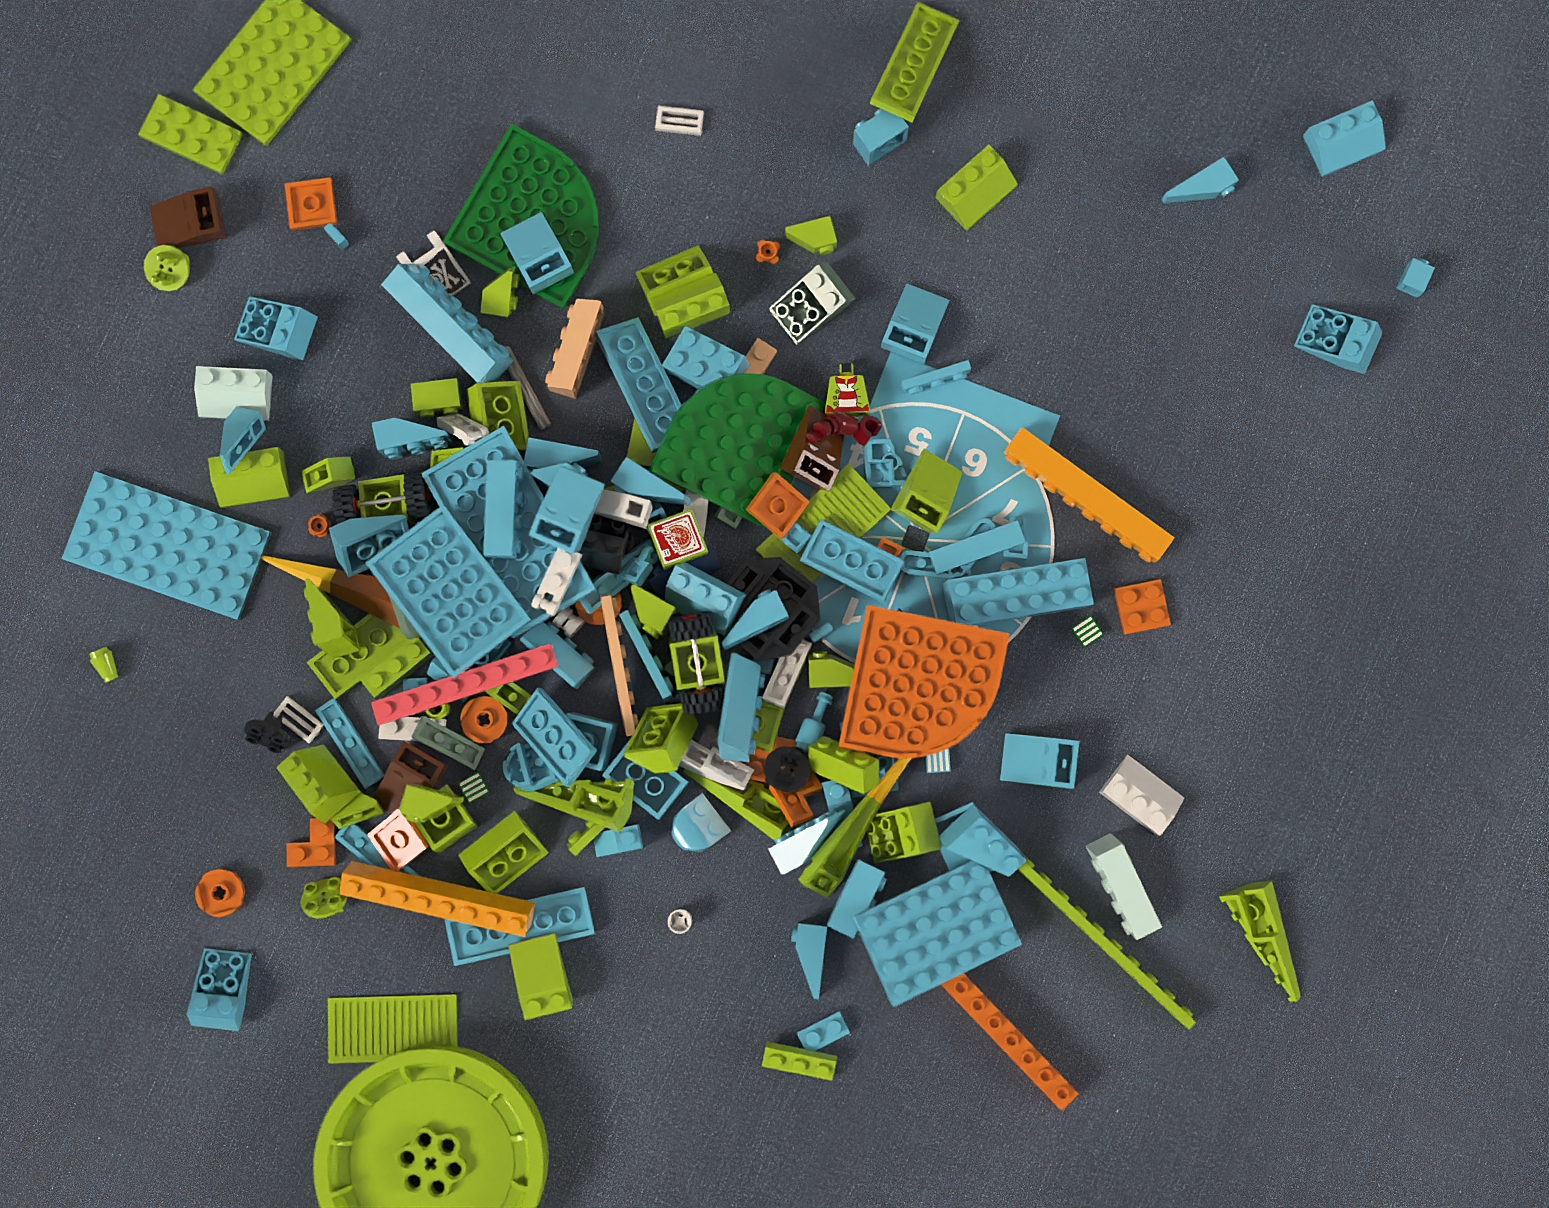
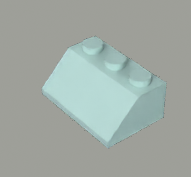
[194,366,273,421]

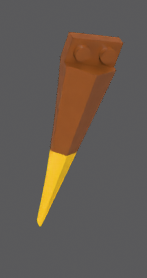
[261,556,400,628]

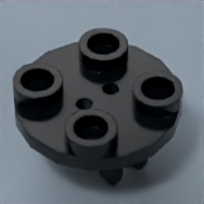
[244,711,291,754]
[764,746,811,793]

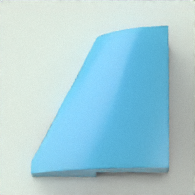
[863,439,908,488]

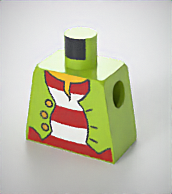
[825,363,870,417]

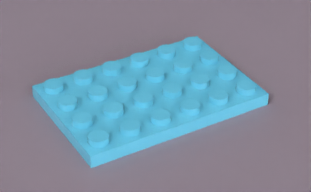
[366,505,531,679]
[853,860,1022,1007]

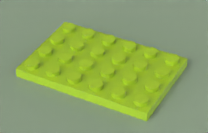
[193,0,352,147]

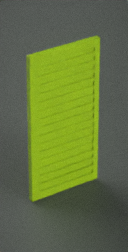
[756,463,891,583]
[328,994,458,1063]

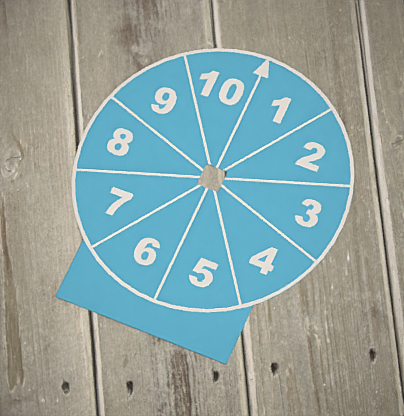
[791,352,1060,663]

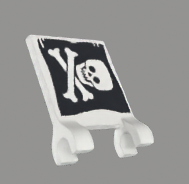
[396,230,471,296]

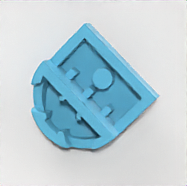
[503,742,559,791]
[672,793,731,853]

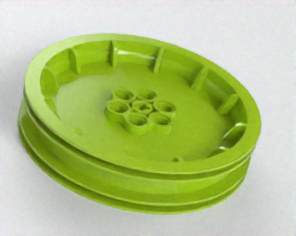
[314,1045,549,1208]

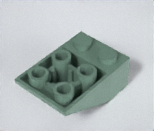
[769,263,856,345]

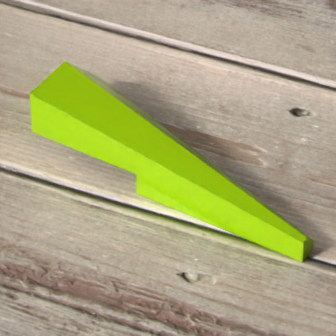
[683,768,807,840]
[513,778,634,833]
[1219,881,1301,1002]

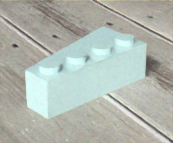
[1086,833,1162,940]

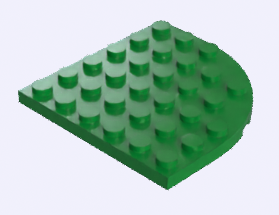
[443,123,599,310]
[649,374,826,530]

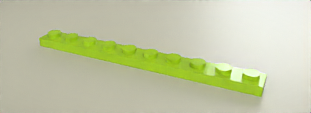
[1017,856,1196,1029]

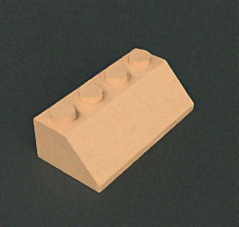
[545,299,605,399]

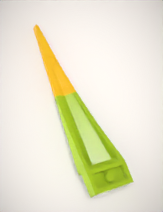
[798,758,911,898]

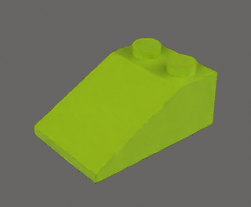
[508,932,573,1020]

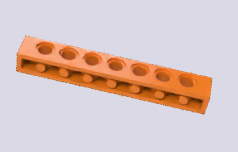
[941,973,1079,1111]

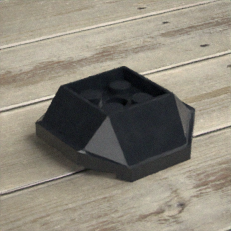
[726,557,820,661]

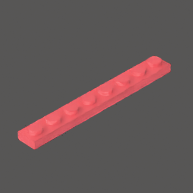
[371,644,559,725]

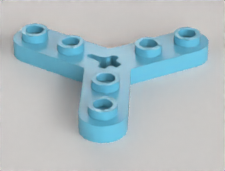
[899,518,996,580]

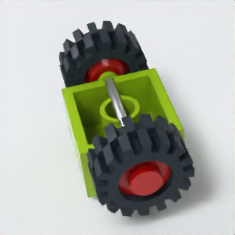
[332,474,434,527]
[669,612,725,714]

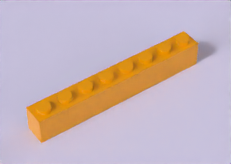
[1003,427,1175,563]
[340,861,535,937]

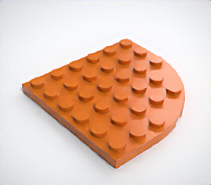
[839,605,1010,758]

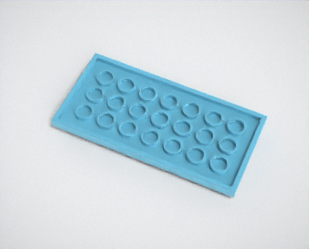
[421,426,596,638]
[62,471,272,621]

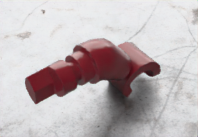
[805,412,882,446]

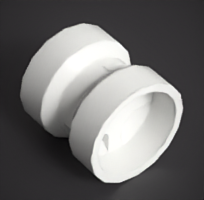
[552,607,585,639]
[668,909,692,934]

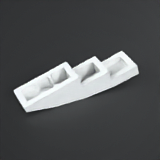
[679,740,754,790]

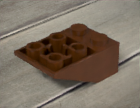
[150,187,227,248]
[780,405,844,491]
[373,741,449,815]

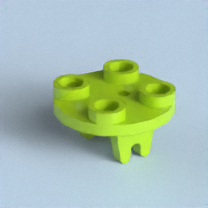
[144,244,190,291]
[300,877,348,918]

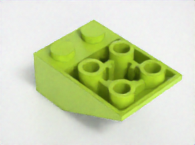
[890,448,963,533]
[304,578,360,658]
[867,802,942,863]

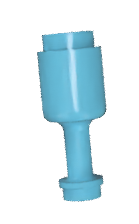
[795,692,833,754]

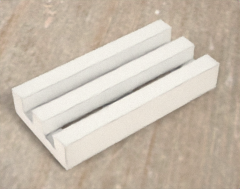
[655,106,704,135]
[273,696,324,744]

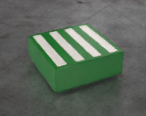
[1071,615,1104,648]
[458,771,491,804]

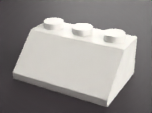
[1099,755,1184,836]

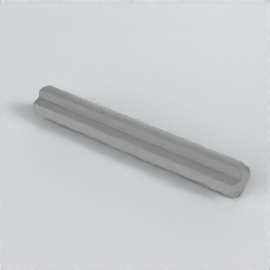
[505,346,551,430]

